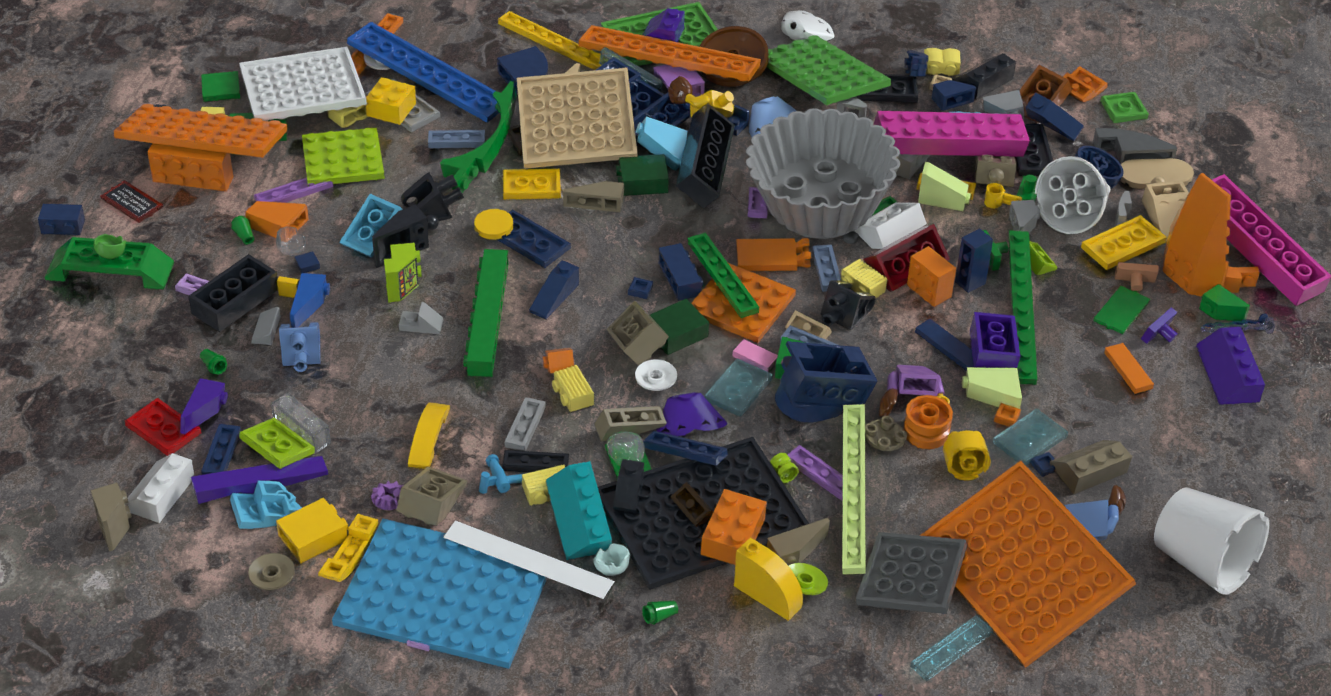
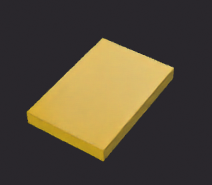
[503,168,561,200]

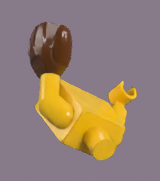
[668,76,734,118]

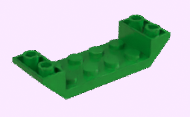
[45,237,174,290]

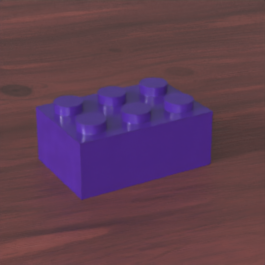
[970,312,1020,368]

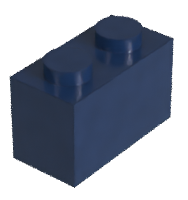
[38,204,85,235]

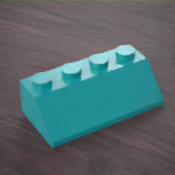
[546,461,612,560]

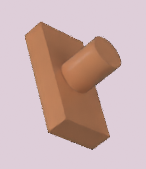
[1115,262,1158,291]

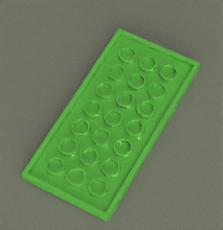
[766,35,891,105]

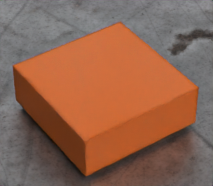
[994,403,1021,428]

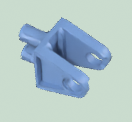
[279,322,321,372]

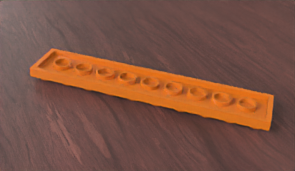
[579,25,761,81]

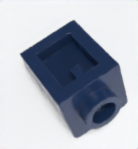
[727,104,749,136]

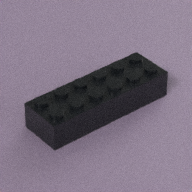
[676,103,735,208]

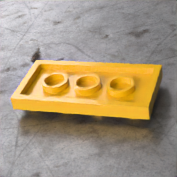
[1081,215,1167,270]

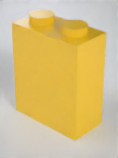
[276,497,348,564]

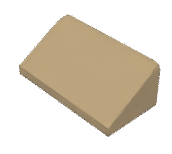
[785,310,832,339]

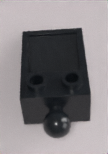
[372,204,439,268]

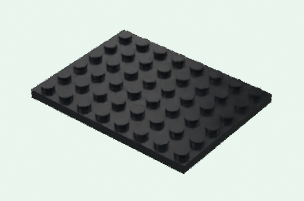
[598,437,809,590]

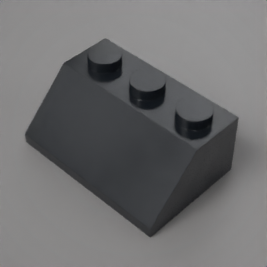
[952,53,1016,100]

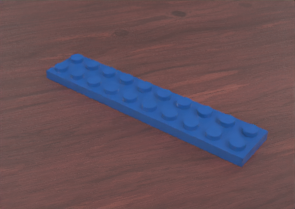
[347,22,499,123]

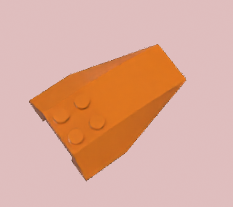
[1162,173,1231,296]

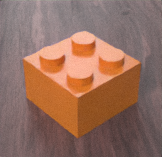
[907,246,956,307]

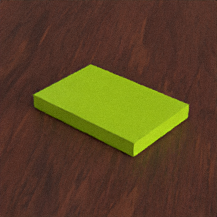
[239,417,315,469]

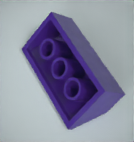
[1196,327,1265,405]

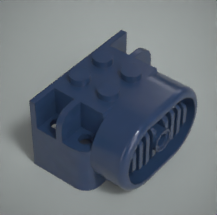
[775,341,878,423]

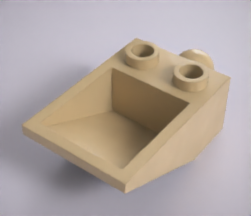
[1141,176,1189,241]

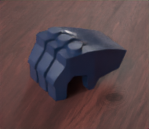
[904,50,928,76]

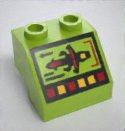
[384,243,422,303]

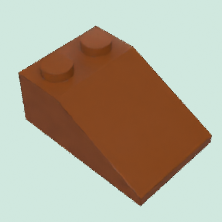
[1019,65,1072,124]

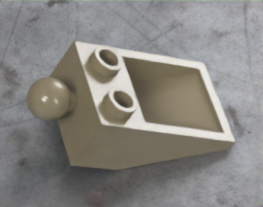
[975,155,1016,187]

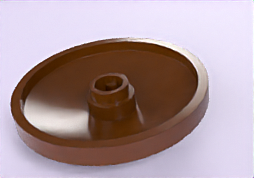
[699,26,769,87]

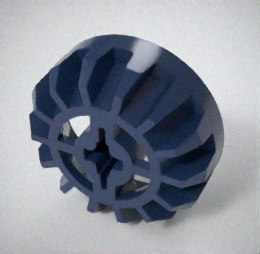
[1074,146,1124,189]

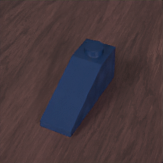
[1026,93,1084,141]
[529,260,579,320]

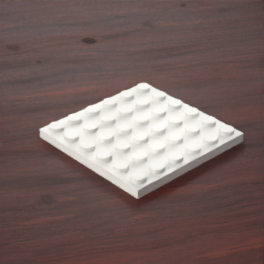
[239,47,367,121]

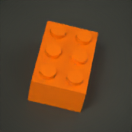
[701,489,767,565]

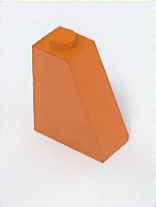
[245,201,309,242]

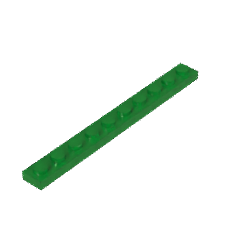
[1008,230,1038,385]

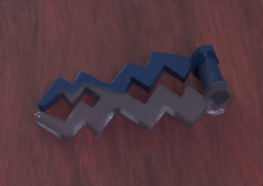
[1201,313,1275,334]

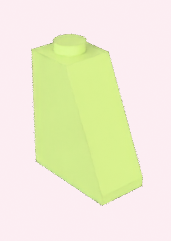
[918,162,971,211]
[962,367,1022,409]

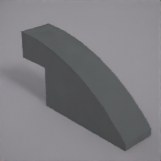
[1093,128,1177,164]

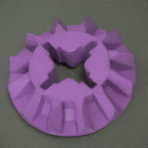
[371,480,404,510]

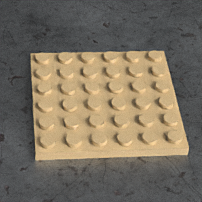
[517,68,637,169]

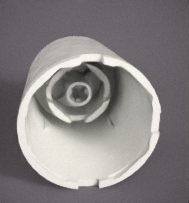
[1154,487,1269,595]

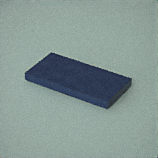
[496,210,571,268]

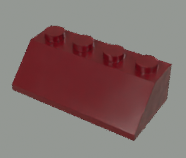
[863,224,950,292]

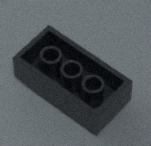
[188,254,278,332]

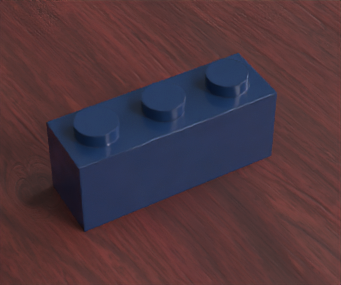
[955,228,993,293]
[658,243,703,301]

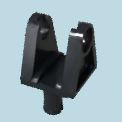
[401,172,464,221]
[820,280,876,330]

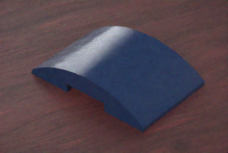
[595,57,691,147]

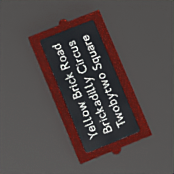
[100,180,163,223]

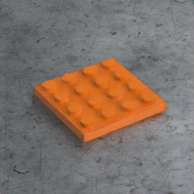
[691,262,796,343]

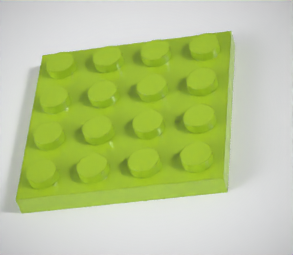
[302,128,385,187]

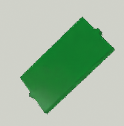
[1093,286,1150,334]

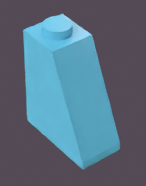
[636,116,688,171]

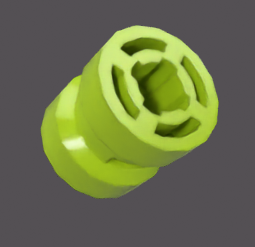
[770,453,799,483]

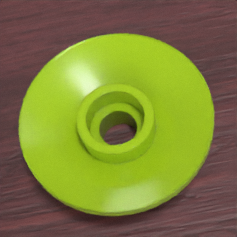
[789,563,828,595]

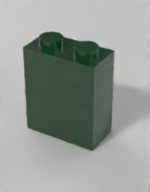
[616,154,669,196]
[650,299,709,355]

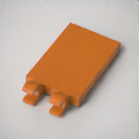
[736,238,811,271]

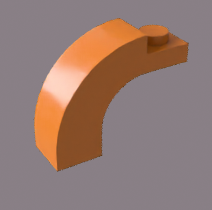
[1223,266,1260,293]

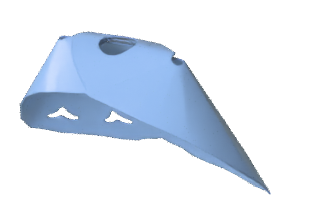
[749,96,797,137]

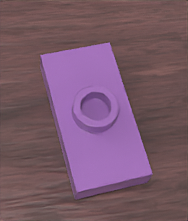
[748,187,767,218]

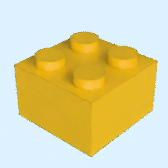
[366,77,416,125]

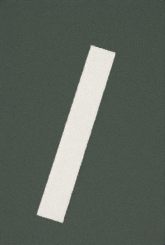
[443,521,614,599]

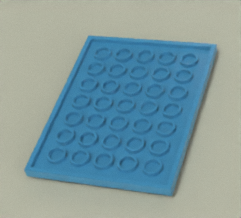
[332,519,547,669]

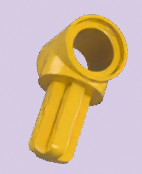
[984,183,1022,209]

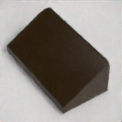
[671,482,713,527]

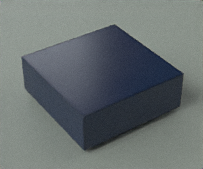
[294,251,320,274]
[628,277,653,299]
[1030,452,1055,477]

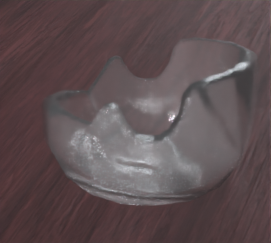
[276,227,306,256]

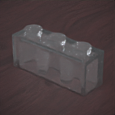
[271,392,331,454]

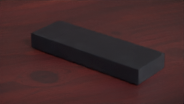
[502,450,569,472]

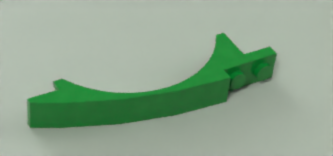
[440,81,516,193]

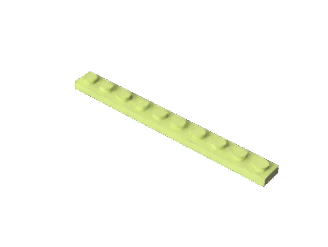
[842,404,866,574]

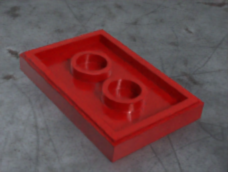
[125,398,201,456]

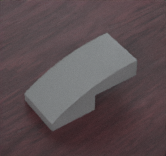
[1115,191,1132,227]

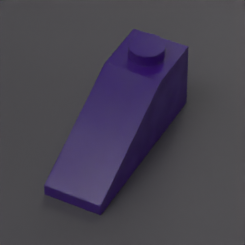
[180,378,228,434]

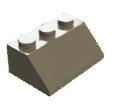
[1049,440,1132,494]

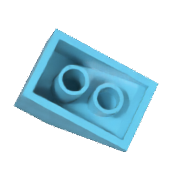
[339,194,403,257]

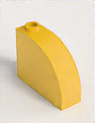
[734,537,803,621]

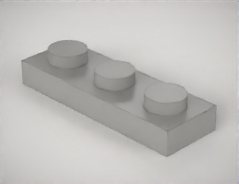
[505,397,546,451]

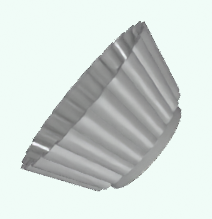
[746,109,901,239]

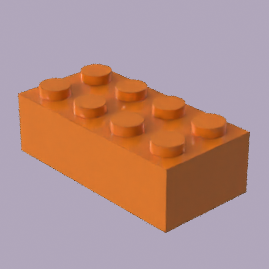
[147,143,234,192]

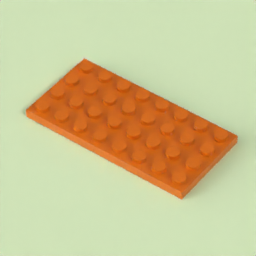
[114,104,287,158]

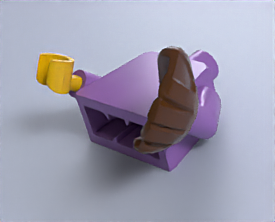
[879,365,950,418]

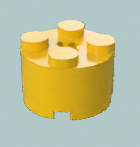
[943,430,991,481]

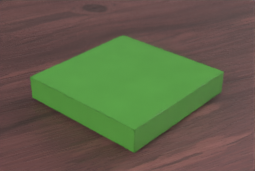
[1100,92,1149,123]

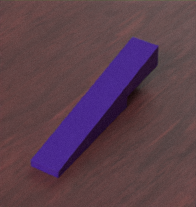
[191,456,328,504]

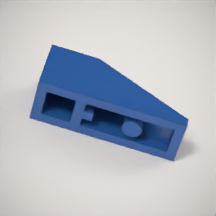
[290,273,330,328]

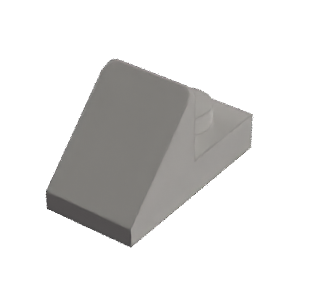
[399,302,443,334]

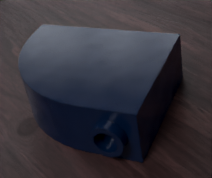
[497,46,548,97]

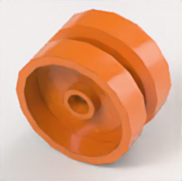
[903,395,953,449]

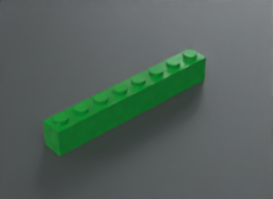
[463,249,509,377]

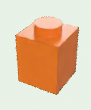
[542,348,574,373]

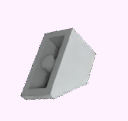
[983,90,1024,118]
[1009,200,1040,233]

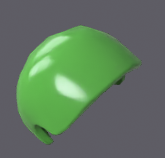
[94,234,126,259]

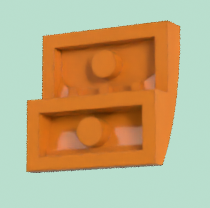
[1063,66,1107,102]

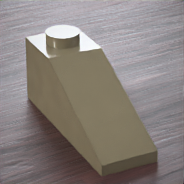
[563,181,624,213]
[595,406,667,441]
[767,518,830,566]

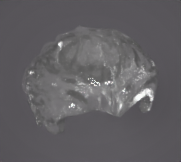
[607,431,645,466]

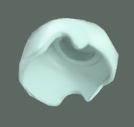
[594,544,630,576]

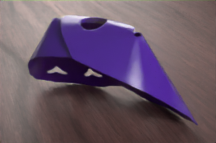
[656,392,728,436]

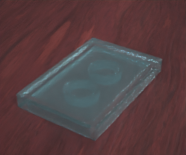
[705,358,773,417]
[993,409,1068,465]

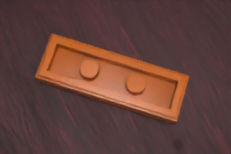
[1104,343,1154,394]

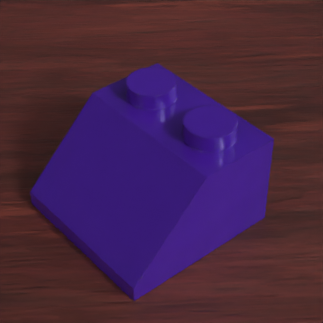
[643,8,685,42]

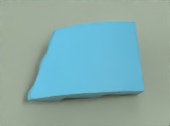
[230,481,302,529]

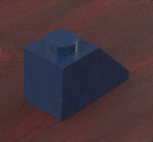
[932,80,976,111]

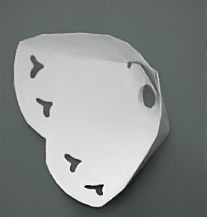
[781,10,834,41]

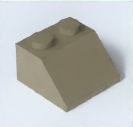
[90,482,132,552]

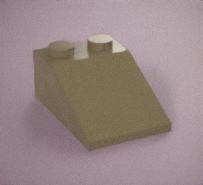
[607,301,669,365]
[396,467,467,526]

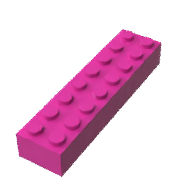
[873,111,1030,157]
[1212,174,1331,306]

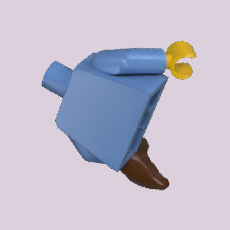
[1065,485,1126,542]

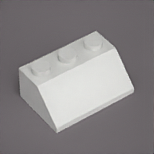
[855,203,927,249]
[125,453,194,523]

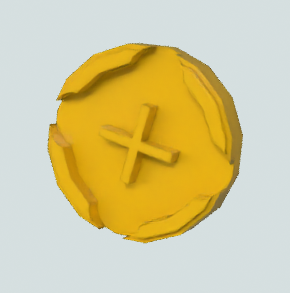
[474,209,513,240]

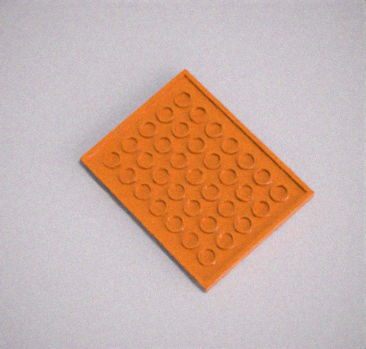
[920,460,1136,668]

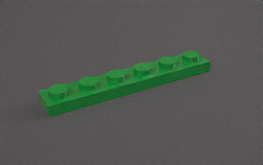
[688,233,759,318]

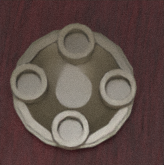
[865,416,907,451]

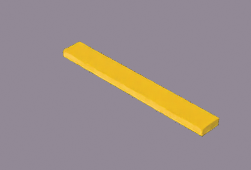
[498,11,610,70]

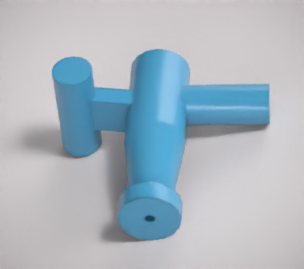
[479,454,522,494]

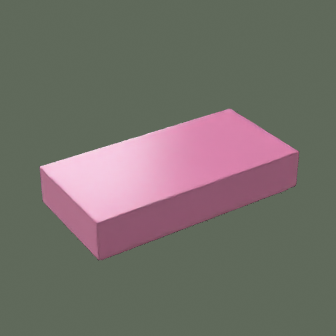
[733,339,778,373]

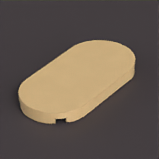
[1120,158,1194,189]

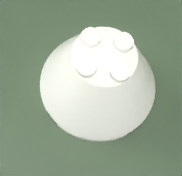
[1035,156,1110,234]

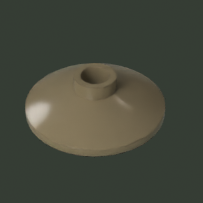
[248,553,295,590]

